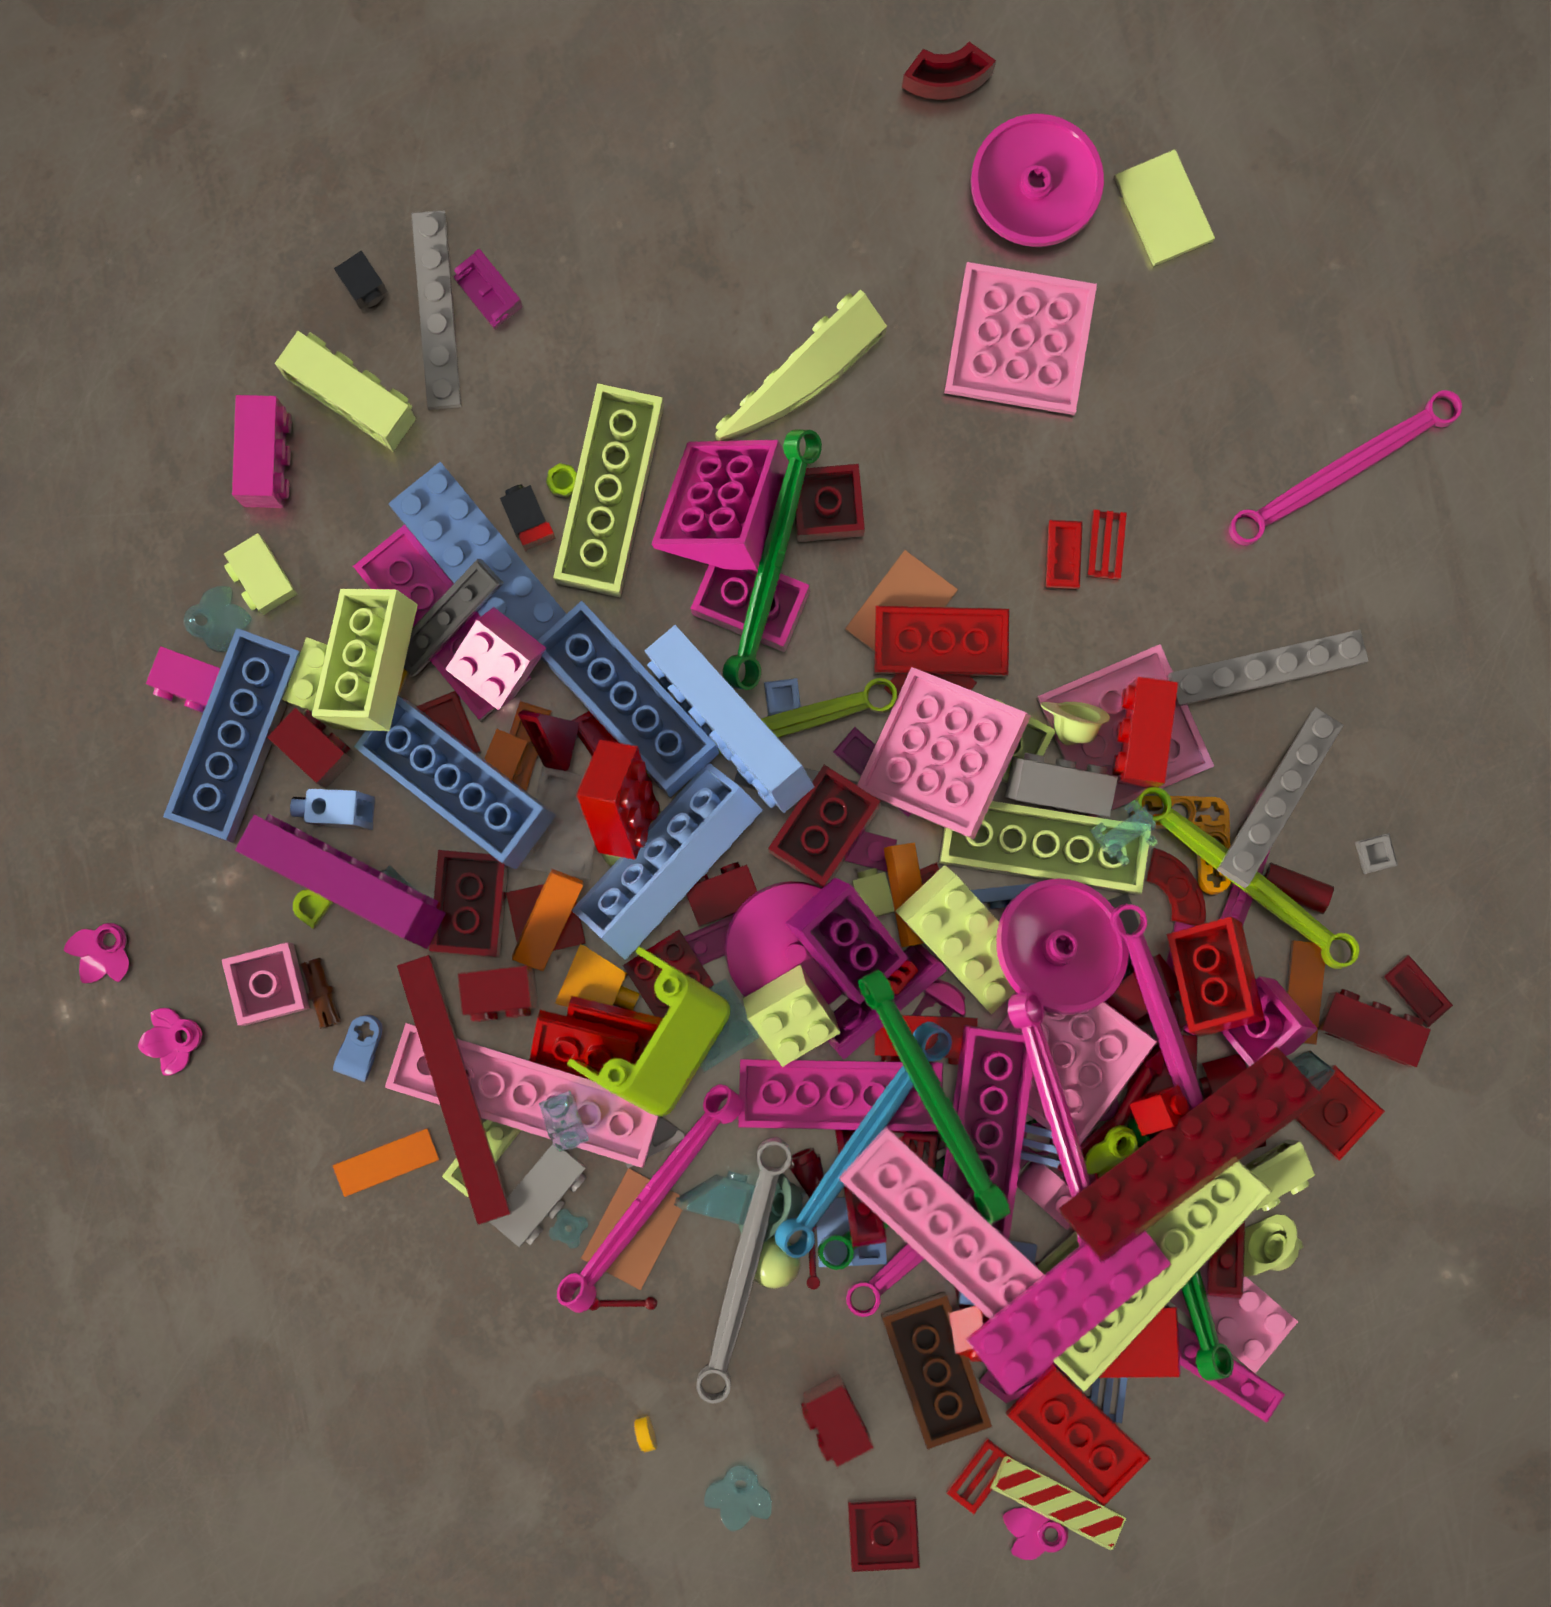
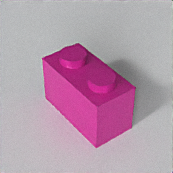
[146,646,220,713]

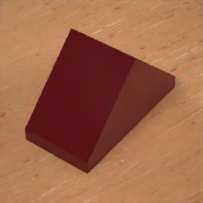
[518,710,579,773]

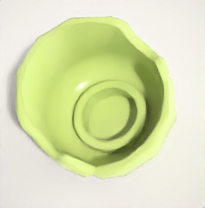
[754,1236,801,1289]

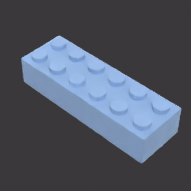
[644,625,814,813]
[572,763,763,960]

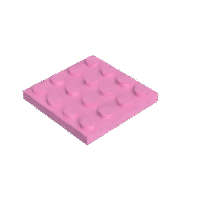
[944,262,1097,415]
[1037,644,1214,817]
[857,667,1031,839]
[997,1001,1158,1145]

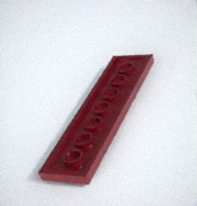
[1059,1047,1322,1263]

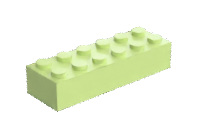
[553,383,664,598]
[939,801,1152,895]

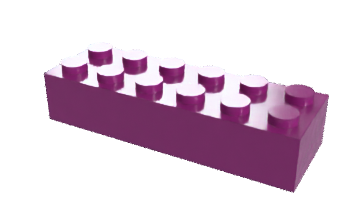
[235,814,446,949]

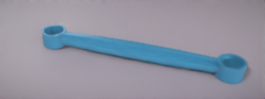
[775,1022,952,1258]

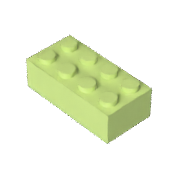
[275,331,416,452]
[312,589,418,731]
[895,865,1016,1014]

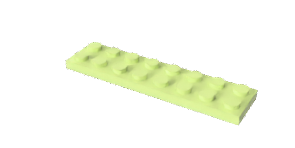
[1053,1161,1272,1392]

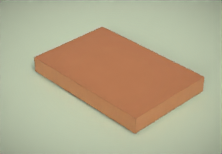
[845,550,958,653]
[581,1168,688,1290]

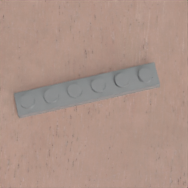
[412,210,462,410]
[1168,629,1369,707]
[1217,707,1344,888]

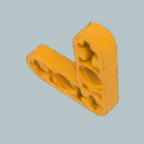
[1130,796,1231,895]

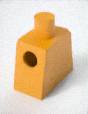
[555,944,640,1011]

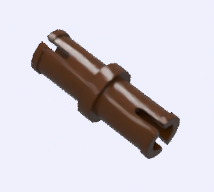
[300,958,341,1029]

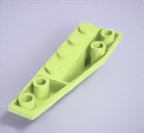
[715,290,887,441]

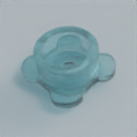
[549,1209,588,1248]

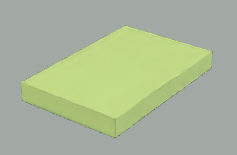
[1114,150,1215,267]

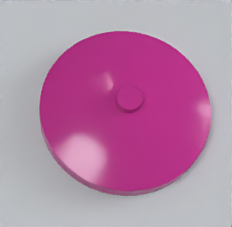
[971,114,1104,247]
[996,879,1129,1015]
[725,881,842,1005]

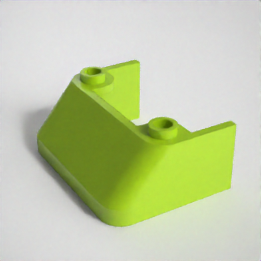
[567,946,730,1116]

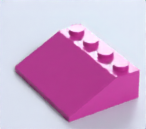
[652,440,789,570]

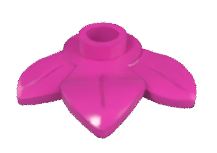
[63,923,129,984]
[138,1008,202,1076]
[1003,1507,1068,1560]

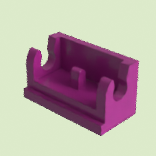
[453,248,523,329]

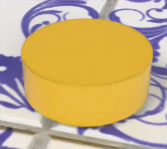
[634,1416,657,1453]

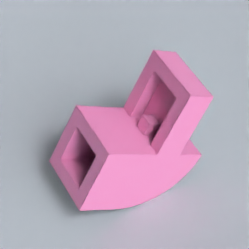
[1017,1162,1072,1230]

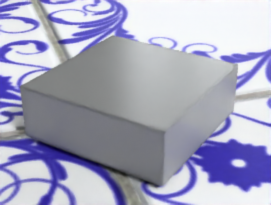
[1355,833,1398,874]

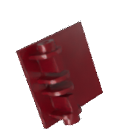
[622,930,714,1018]

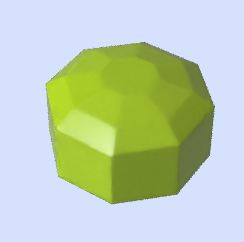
[546,463,577,498]

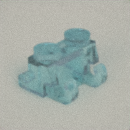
[1090,799,1158,866]

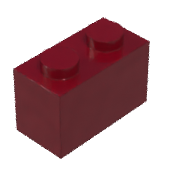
[686,862,757,928]

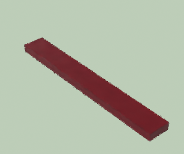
[397,955,511,1225]

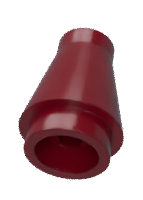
[789,1148,824,1199]

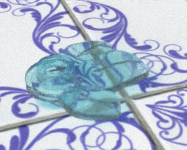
[184,586,252,652]
[704,1465,772,1532]

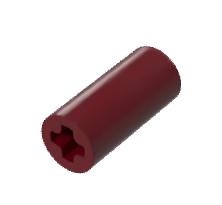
[1263,862,1334,914]

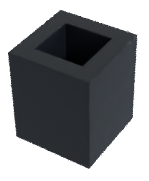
[334,250,387,309]
[500,484,546,540]

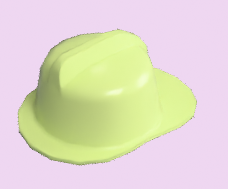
[1040,702,1110,745]
[1244,1214,1303,1277]

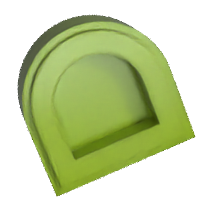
[293,889,334,929]

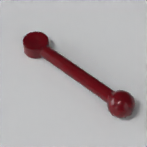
[807,1224,820,1290]
[589,1297,658,1311]

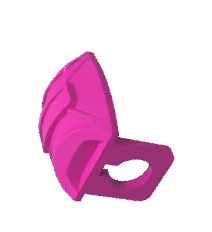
[912,979,966,1017]

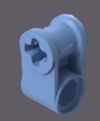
[333,1015,383,1082]

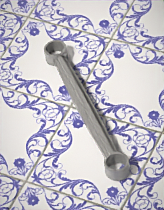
[697,1137,791,1403]

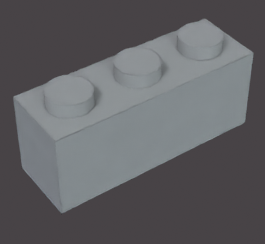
[1005,753,1118,817]
[489,1141,587,1247]

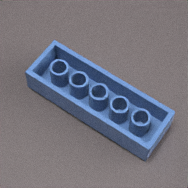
[388,462,566,640]
[537,601,720,798]
[163,628,300,843]
[354,695,556,869]

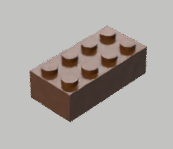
[881,1292,992,1450]

